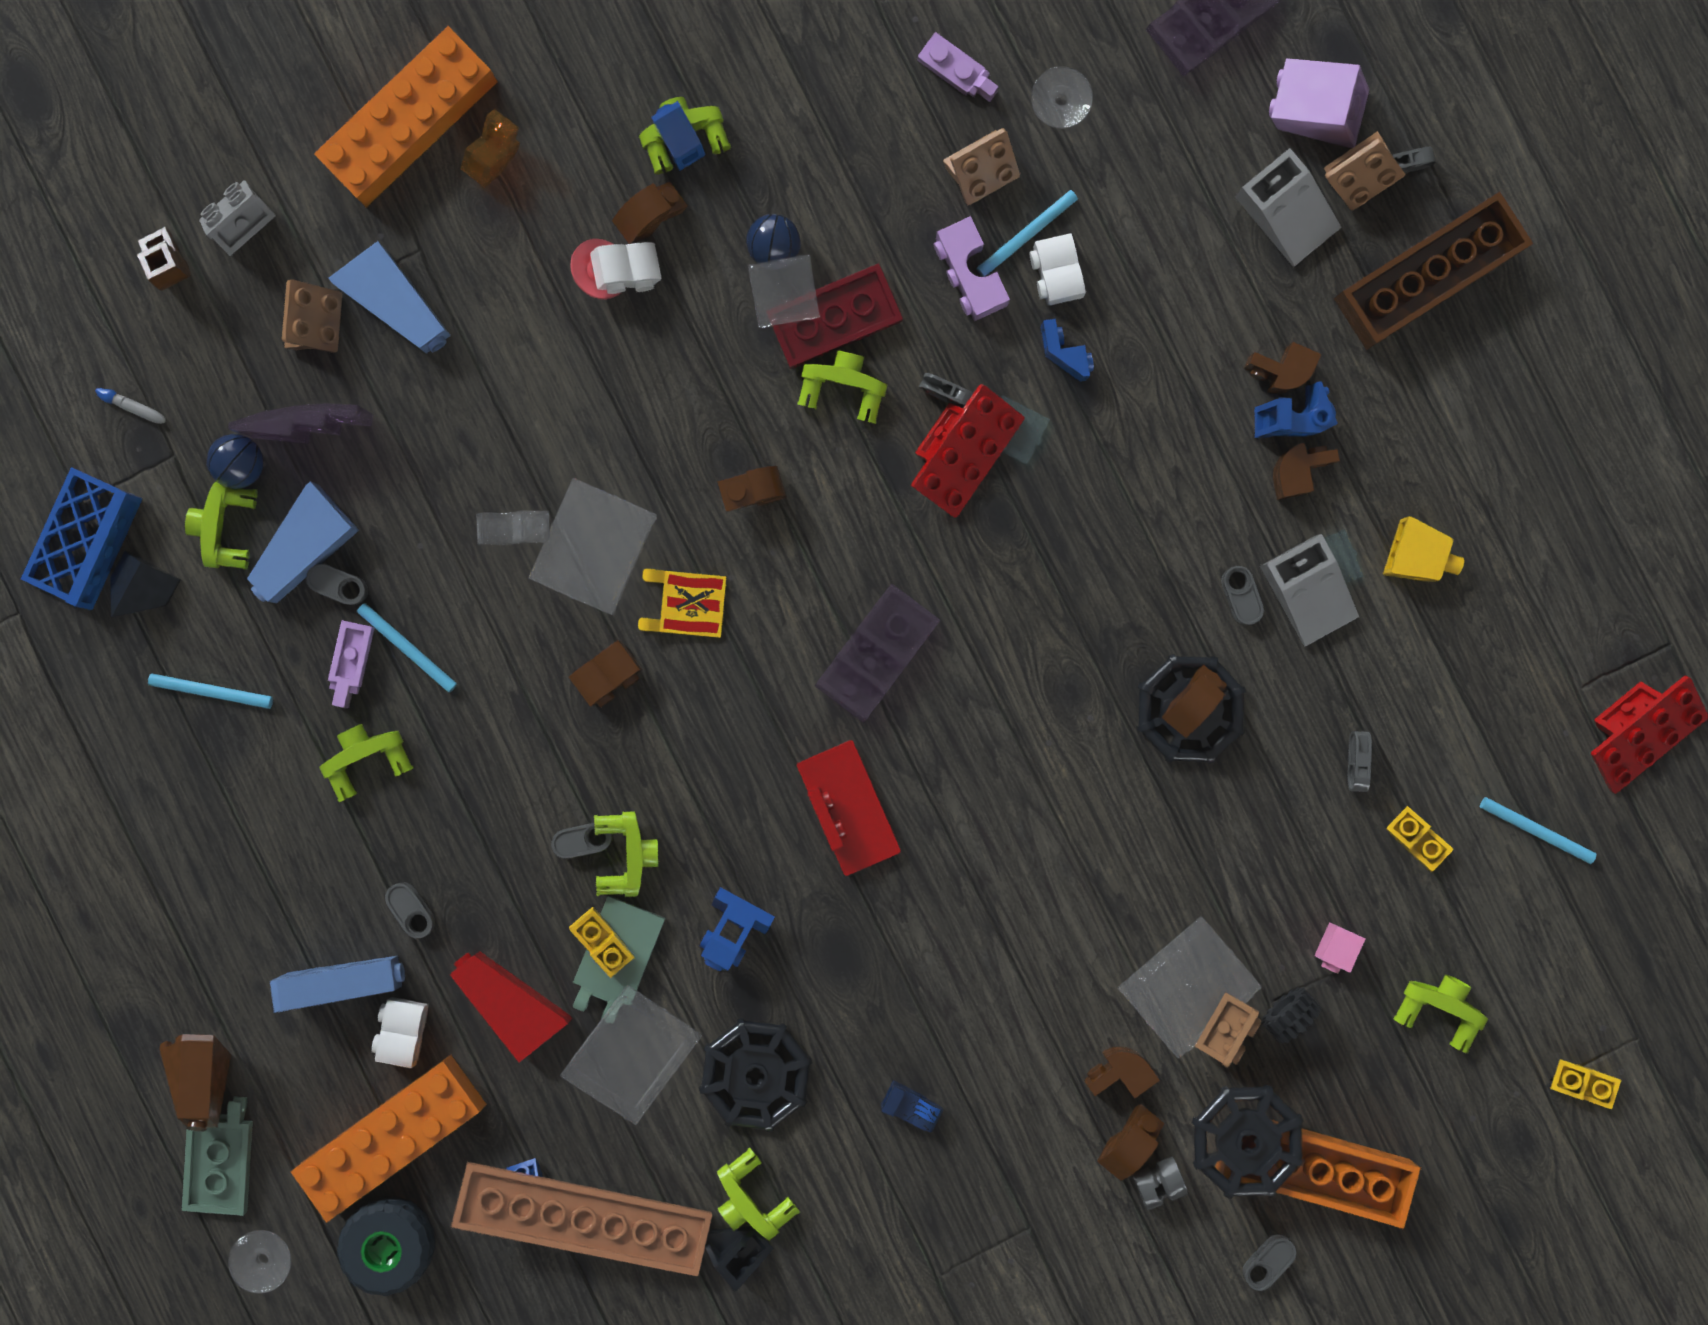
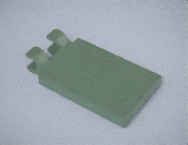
[573,895,666,1023]
[182,1096,253,1216]

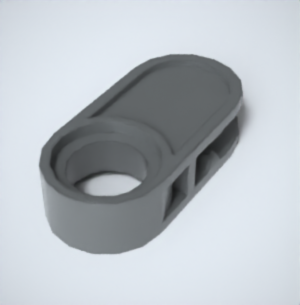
[1393,146,1436,173]
[919,373,973,408]
[306,564,368,605]
[1221,566,1264,625]
[1348,731,1372,792]
[551,823,613,858]
[385,882,435,939]
[1242,1234,1297,1291]

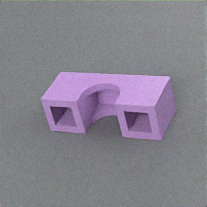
[933,216,1010,321]

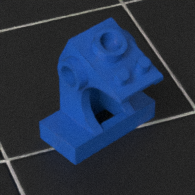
[1255,382,1337,438]
[699,887,775,971]

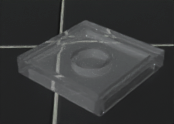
[748,255,820,328]

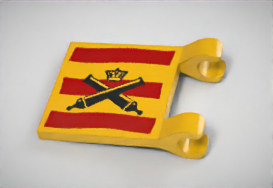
[638,569,726,638]

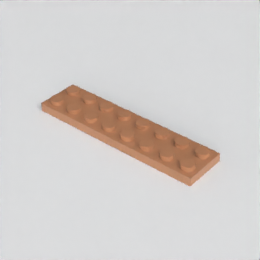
[451,1162,712,1277]

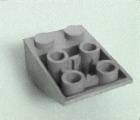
[1235,148,1341,267]
[1260,534,1359,647]

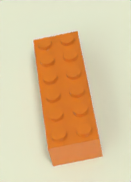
[314,26,498,207]
[290,1055,487,1223]
[1215,1112,1420,1229]

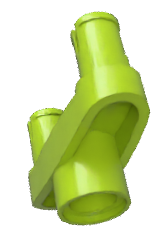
[639,97,731,175]
[797,351,888,424]
[185,482,258,570]
[319,724,413,802]
[594,811,658,897]
[1393,975,1488,1054]
[717,1147,800,1240]

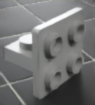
[199,180,276,256]

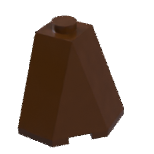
[160,1034,231,1132]

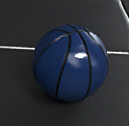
[746,214,801,270]
[207,434,263,489]

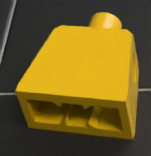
[1383,516,1464,582]

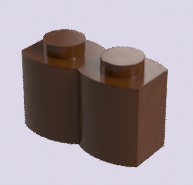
[569,640,643,708]

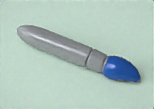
[95,388,166,424]

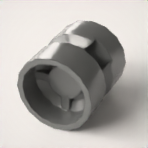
[1132,1156,1188,1211]

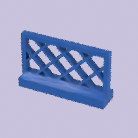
[21,467,143,610]

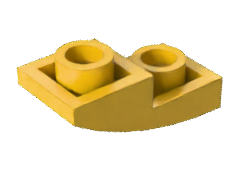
[1386,806,1454,873]
[569,907,634,978]
[1550,1059,1621,1110]

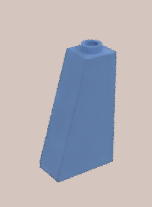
[329,241,451,354]
[247,481,359,603]
[270,956,405,1013]

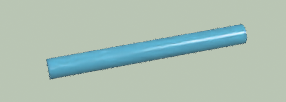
[976,190,1078,277]
[357,603,457,693]
[148,674,273,709]
[1480,797,1597,864]

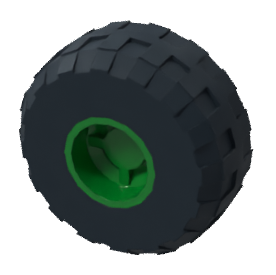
[337,1196,436,1296]

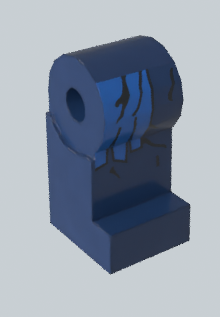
[881,1080,944,1132]

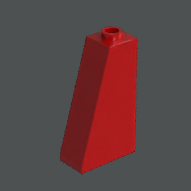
[449,951,572,1062]

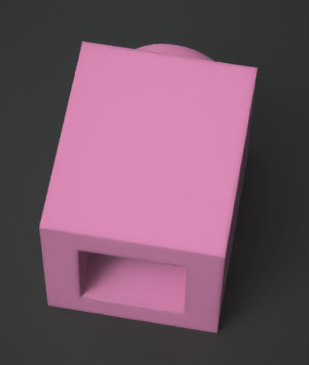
[1314,922,1365,974]

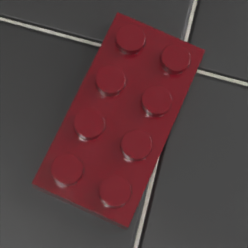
[766,263,903,369]

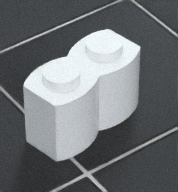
[1030,233,1086,306]
[590,242,662,294]
[372,997,429,1068]

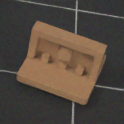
[943,128,1020,205]
[1324,131,1405,210]
[282,280,342,353]
[1195,992,1261,1068]

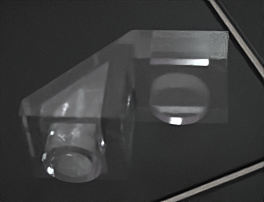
[476,510,550,545]

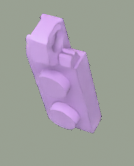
[917,32,998,102]
[328,620,375,708]

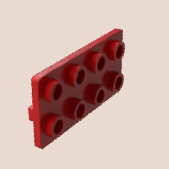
[911,384,1025,518]
[1591,675,1708,794]
[797,740,901,876]

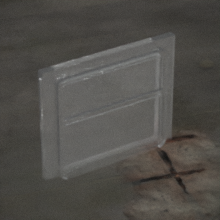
[528,478,657,615]
[1117,916,1262,1059]
[560,985,702,1125]

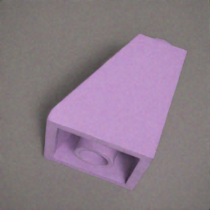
[1269,58,1369,148]

